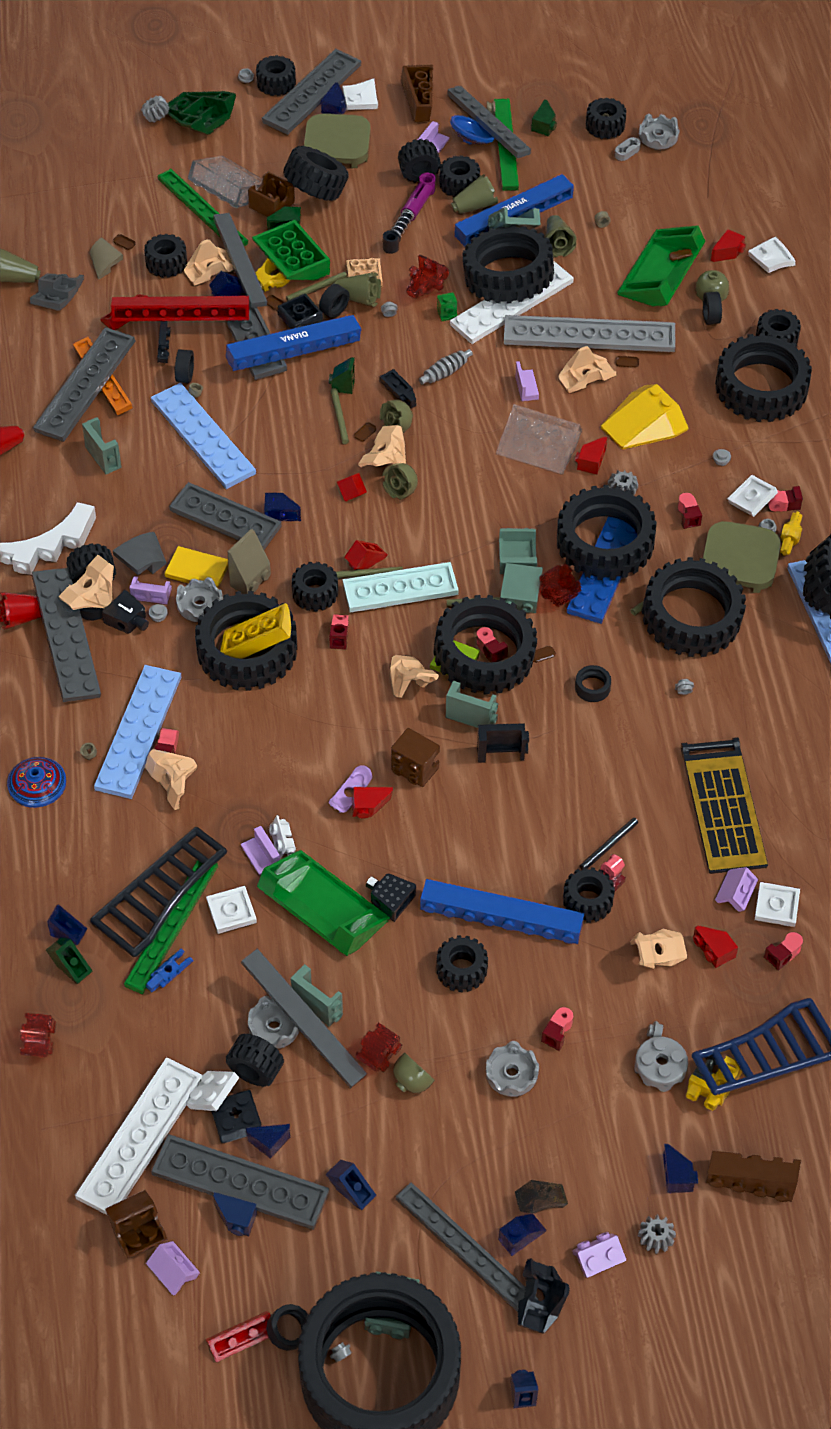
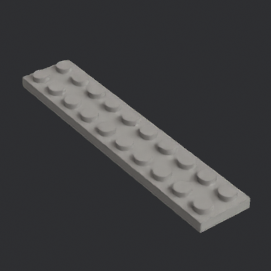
[504,315,675,352]

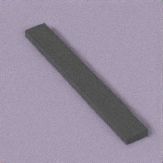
[213,213,267,308]
[241,948,367,1089]
[396,1182,538,1312]

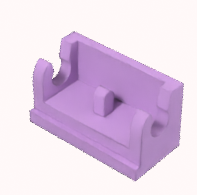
[130,576,172,604]

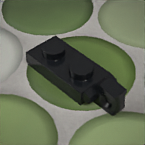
[157,321,171,363]
[379,369,417,408]

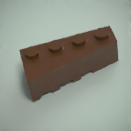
[400,65,433,122]
[706,1151,801,1202]

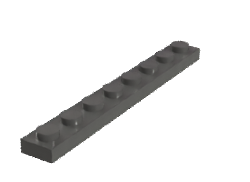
[447,86,531,158]

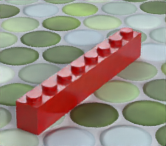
[111,296,250,321]

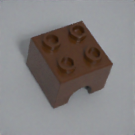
[248,171,295,217]
[391,728,440,787]
[105,1190,168,1259]

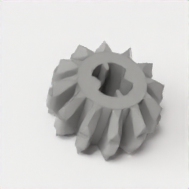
[141,96,169,122]
[608,470,638,495]
[638,1214,676,1254]

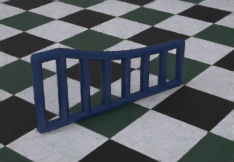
[691,998,831,1095]

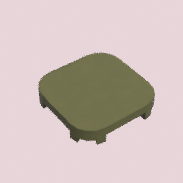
[304,114,370,169]
[703,521,780,593]

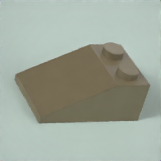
[227,529,271,594]

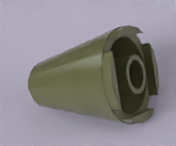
[451,174,498,214]
[545,215,577,257]
[0,249,41,283]
[333,272,381,307]

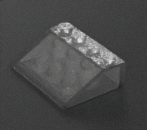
[188,156,263,208]
[496,404,582,475]

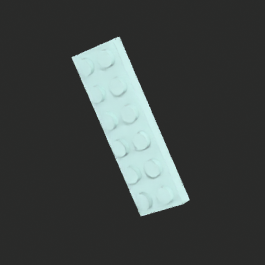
[343,562,459,613]

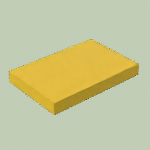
[165,546,229,588]

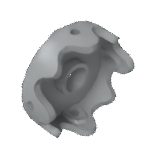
[639,114,680,149]
[176,577,223,622]
[248,996,299,1049]
[634,1037,688,1092]
[486,1041,539,1097]

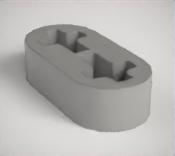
[615,137,641,161]

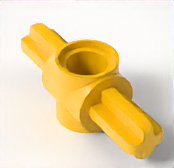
[780,511,803,556]

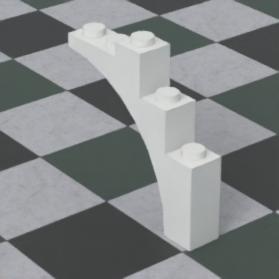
[0,502,96,575]

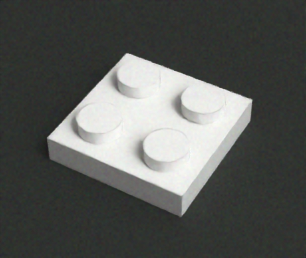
[727,475,778,517]
[755,882,800,927]
[206,886,257,934]
[186,1071,239,1111]

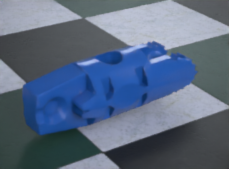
[146,948,193,993]

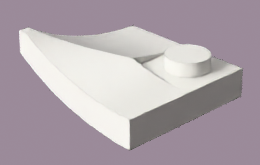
[342,79,378,110]
[748,237,796,273]

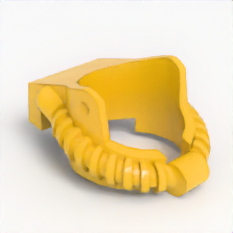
[255,258,291,292]

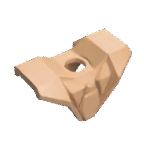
[184,239,234,286]
[558,346,616,393]
[358,425,406,467]
[59,555,114,610]
[390,655,439,698]
[145,749,197,810]
[630,929,687,969]

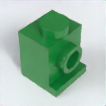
[437,292,458,322]

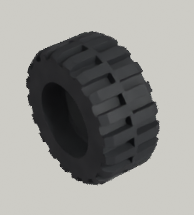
[283,146,349,201]

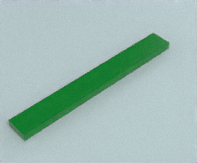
[494,99,519,191]
[158,169,248,246]
[124,860,218,994]

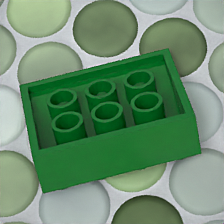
[252,220,330,280]

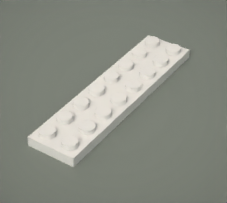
[450,262,574,344]
[75,1057,203,1215]

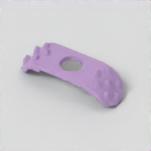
[328,765,372,813]

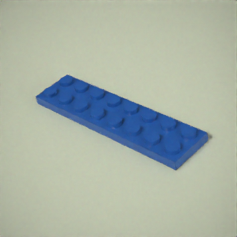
[567,517,637,624]

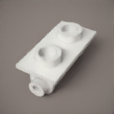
[269,815,296,859]

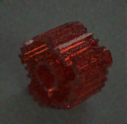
[539,563,582,607]
[20,1013,56,1057]
[355,1022,403,1072]

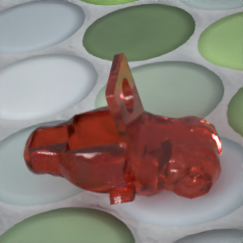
[406,254,450,299]

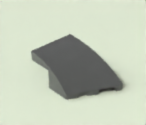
[30,274,84,311]
[113,532,166,575]

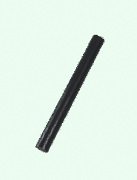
[580,818,639,869]

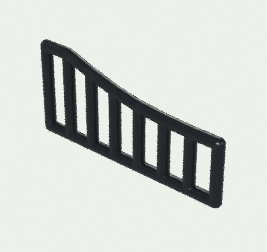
[90,827,227,957]

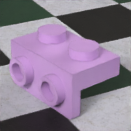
[572,1232,626,1278]

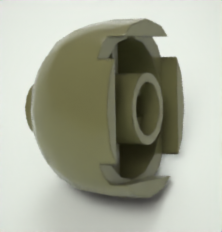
[696,270,729,301]
[380,400,413,433]
[382,463,418,500]
[393,1052,435,1093]

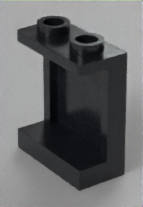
[477,723,529,763]

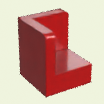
[337,473,367,501]

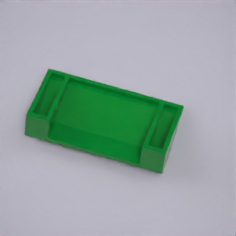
[617,225,706,306]
[257,850,390,956]

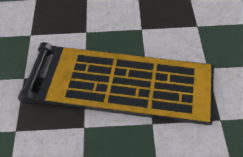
[681,737,768,874]

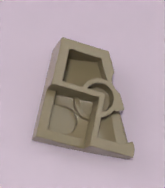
[90,237,123,279]

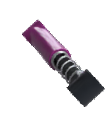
[383,173,435,254]

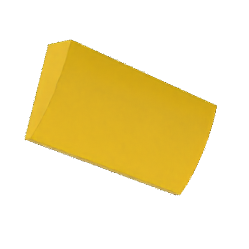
[220,603,291,659]

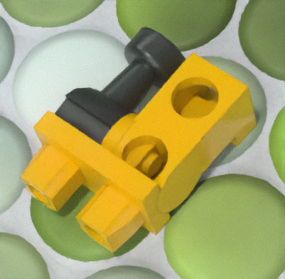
[686,1056,742,1111]

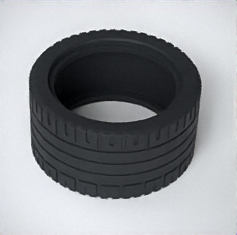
[298,1272,461,1429]

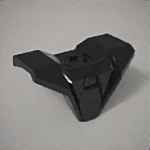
[518,1258,570,1333]

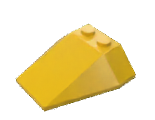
[601,384,688,450]

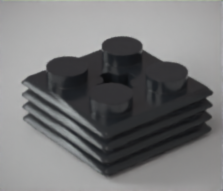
[277,293,323,329]
[211,1090,262,1143]

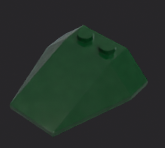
[167,91,236,134]

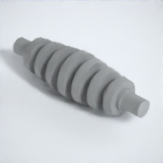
[419,349,473,385]

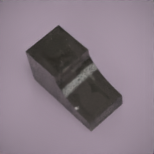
[514,1180,568,1214]

